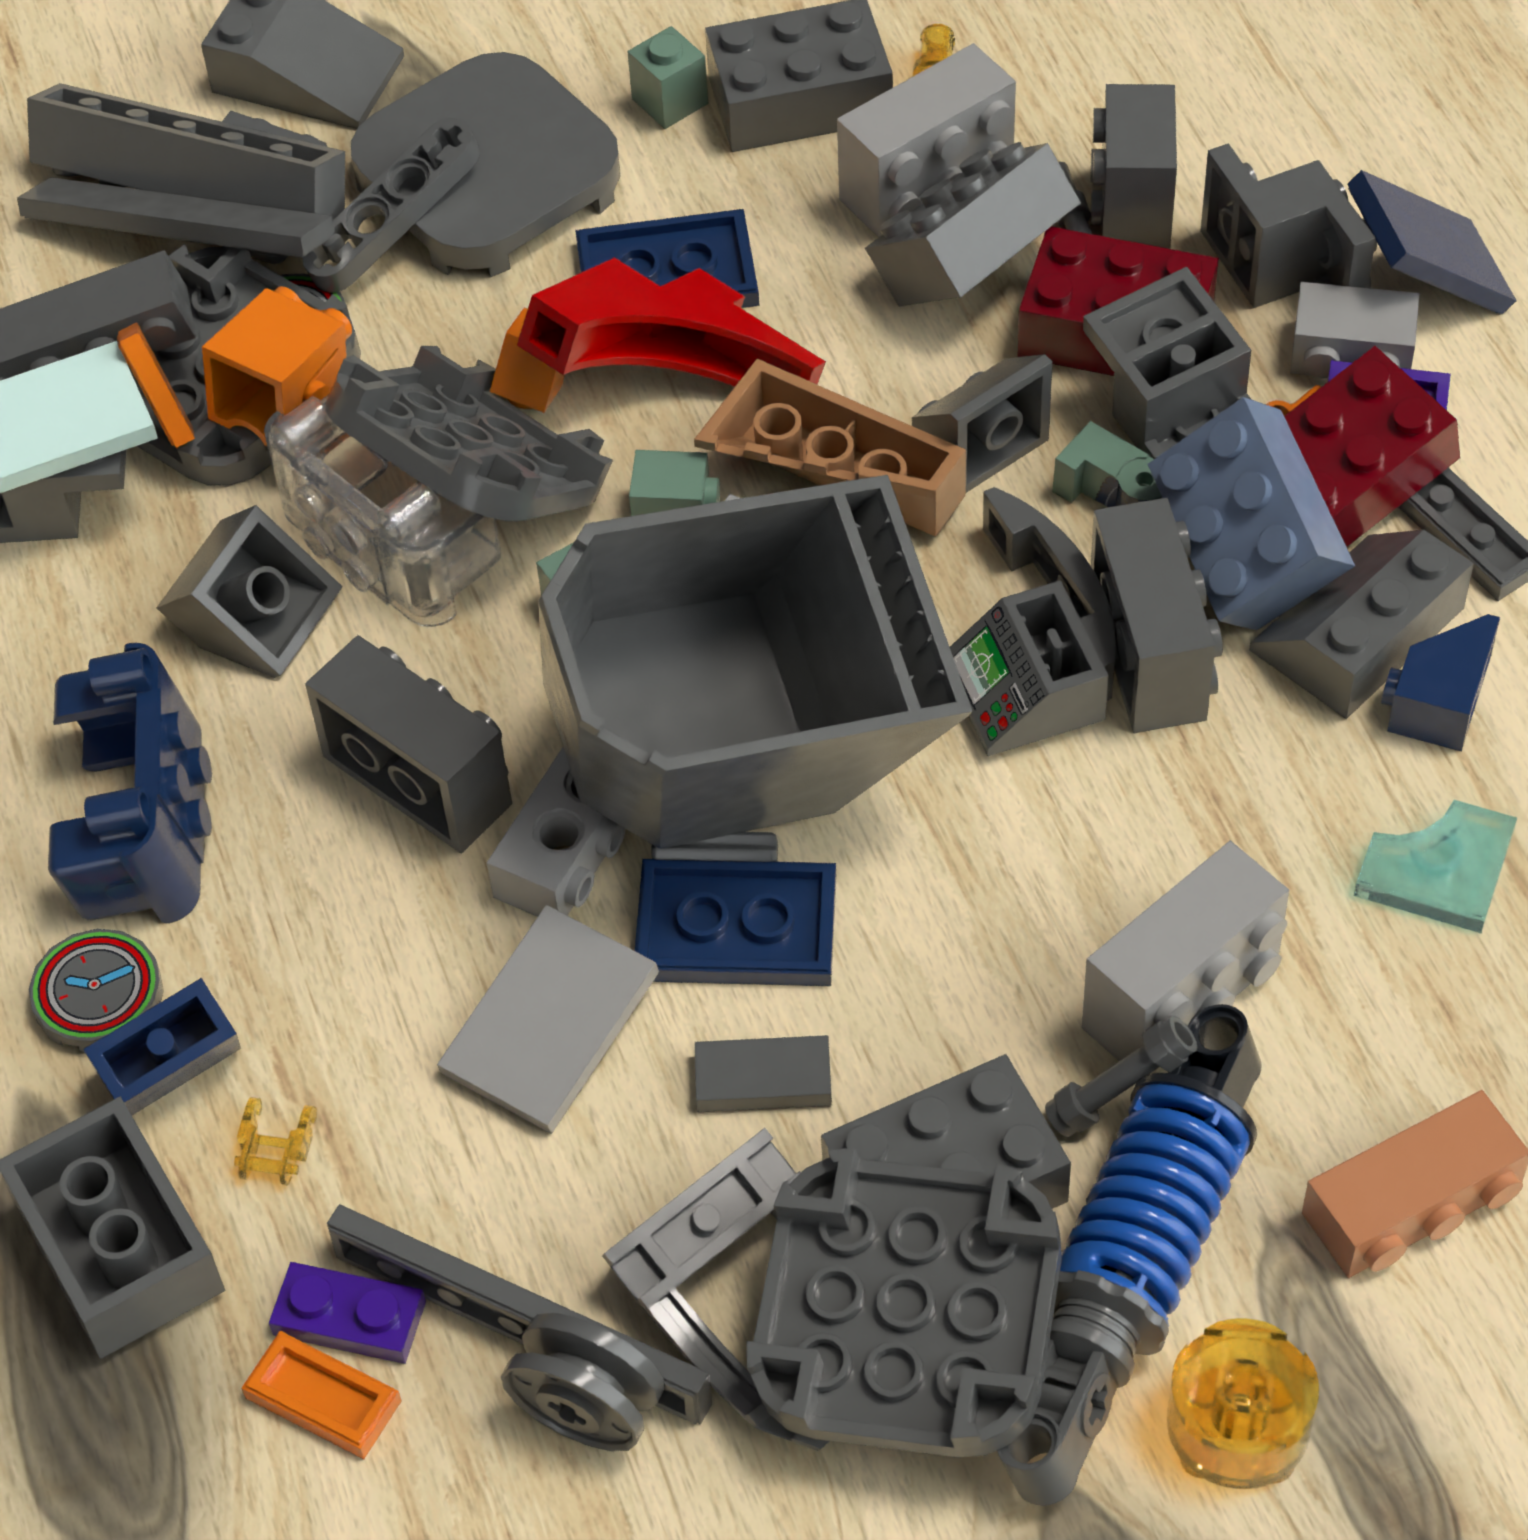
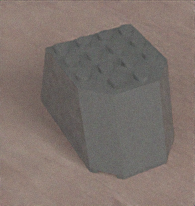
[538,475,973,849]

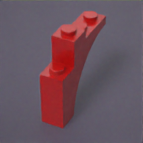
[517,257,826,387]

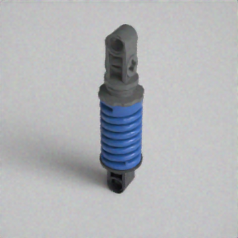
[997,1004,1262,1506]

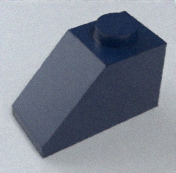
[1381,614,1500,752]

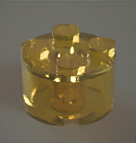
[1166,1318,1319,1489]

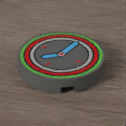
[29,928,164,1052]

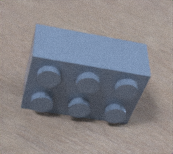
[1147,397,1355,630]

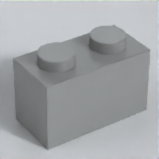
[1290,282,1420,378]

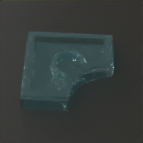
[1354,800,1517,933]

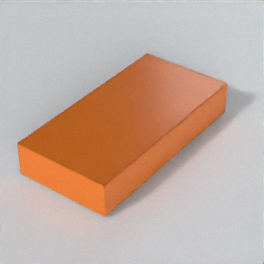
[117,322,195,448]
[241,1331,402,1459]

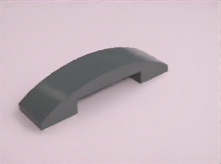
[983,487,1116,701]

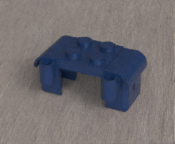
[48,643,212,923]

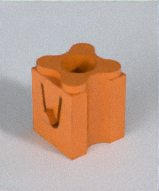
[202,286,352,455]

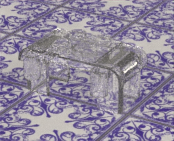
[264,393,501,627]

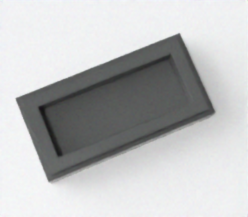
[695,1035,832,1112]

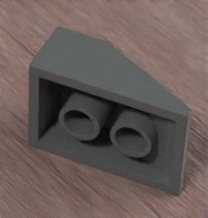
[201,0,404,129]

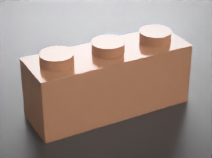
[1302,1090,1528,1278]

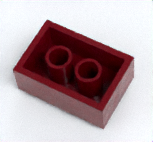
[1017,226,1219,376]
[1284,346,1460,547]

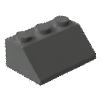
[1249,530,1474,719]

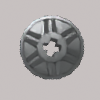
[501,1313,665,1452]

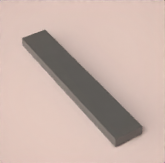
[17,177,335,258]
[327,1204,712,1424]

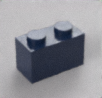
[83,978,241,1115]

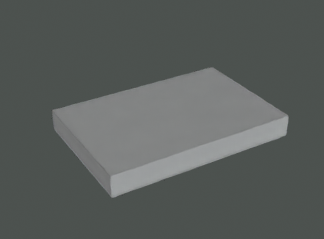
[437,905,659,1134]

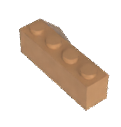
[694,359,966,537]

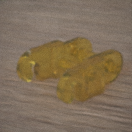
[234,1097,317,1186]

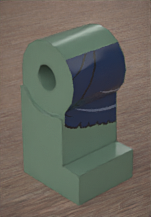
[1052,421,1162,507]

